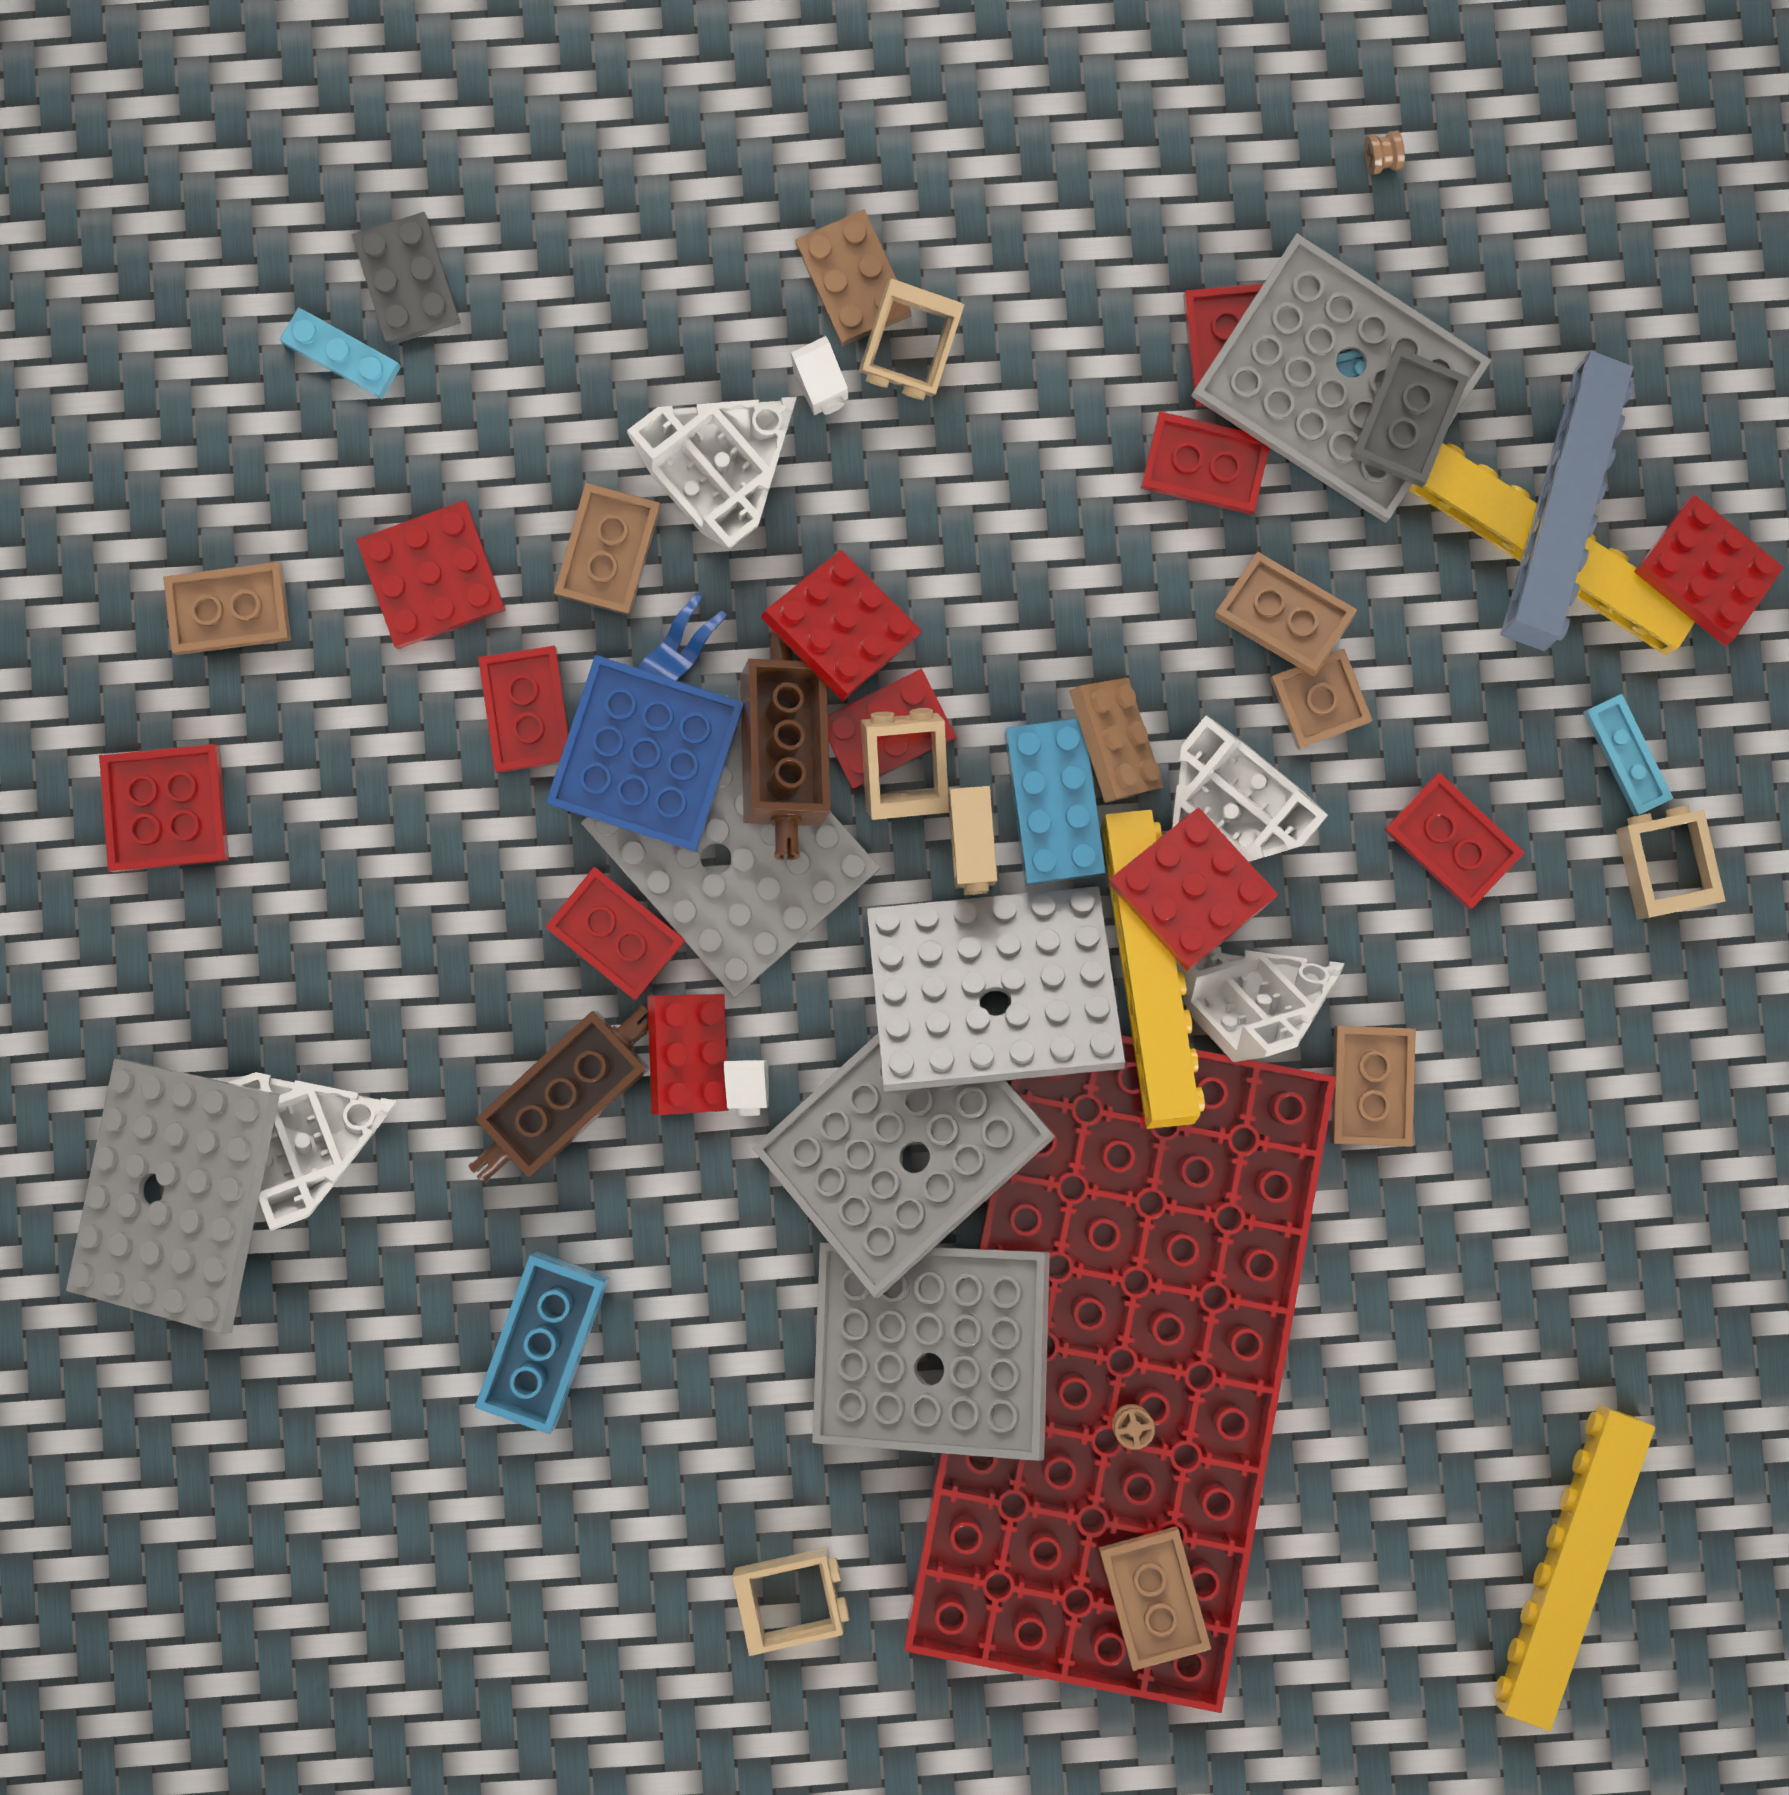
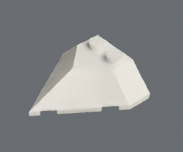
[627,397,797,550]
[1172,716,1328,862]
[1176,947,1345,1062]
[228,1072,397,1231]

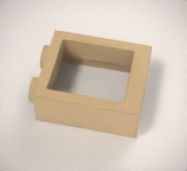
[859,278,965,401]
[860,708,949,820]
[948,786,997,895]
[1616,805,1726,920]
[732,1547,850,1656]

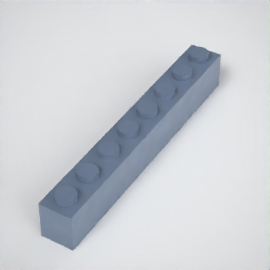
[1500,351,1634,651]

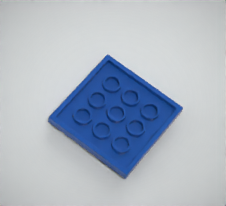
[546,655,744,852]

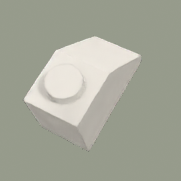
[791,336,848,415]
[724,1060,769,1116]

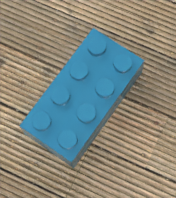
[1004,718,1106,886]
[475,1251,610,1434]

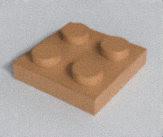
[1270,649,1373,750]

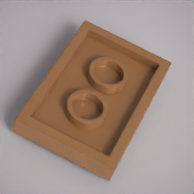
[795,209,911,347]
[554,483,661,616]
[1215,551,1357,677]
[163,562,291,655]
[1069,678,1164,803]
[1331,1026,1416,1147]
[1099,1526,1211,1671]

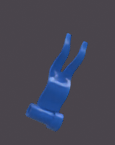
[638,593,727,681]

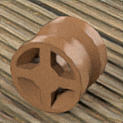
[1364,131,1405,175]
[1112,1404,1155,1449]

